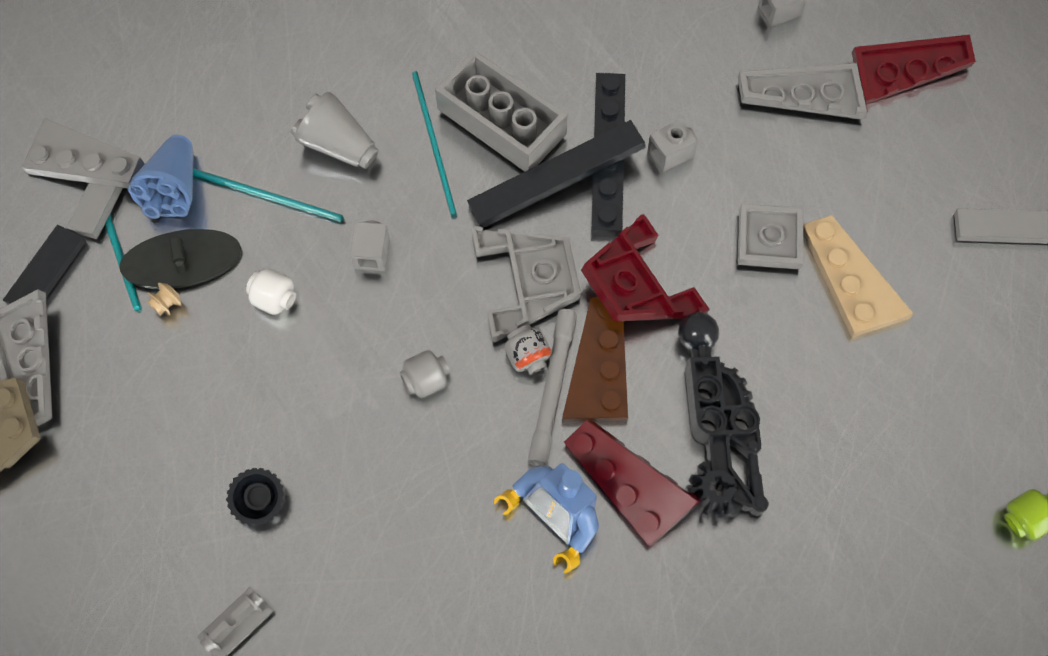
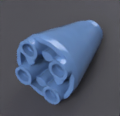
[128,135,194,219]

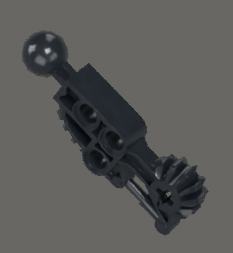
[678,312,769,520]

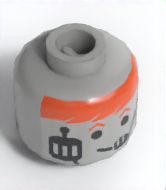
[504,325,552,375]

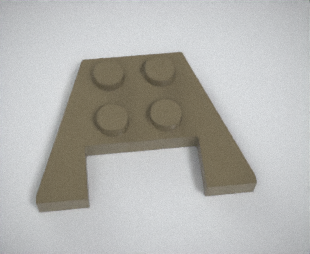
[0,378,41,472]

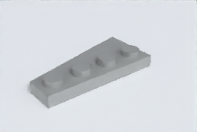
[738,63,867,120]
[0,289,52,426]

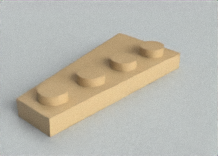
[803,215,913,337]

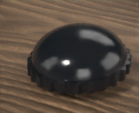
[226,468,286,526]

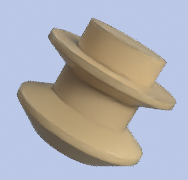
[147,282,181,316]

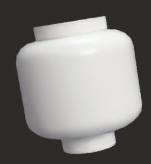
[246,268,296,315]

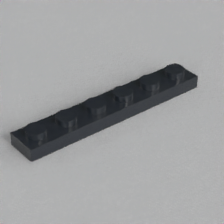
[591,73,626,236]

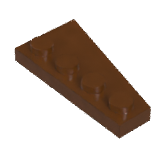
[562,297,628,423]

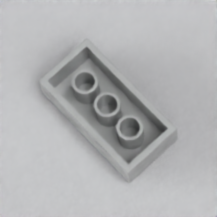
[435,50,568,171]

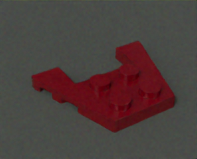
[581,214,710,321]

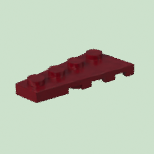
[852,35,976,105]

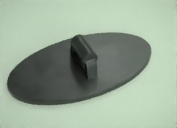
[119,229,241,289]

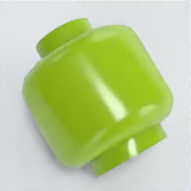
[1004,489,1048,540]

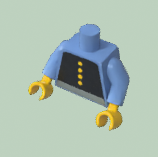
[494,463,599,574]

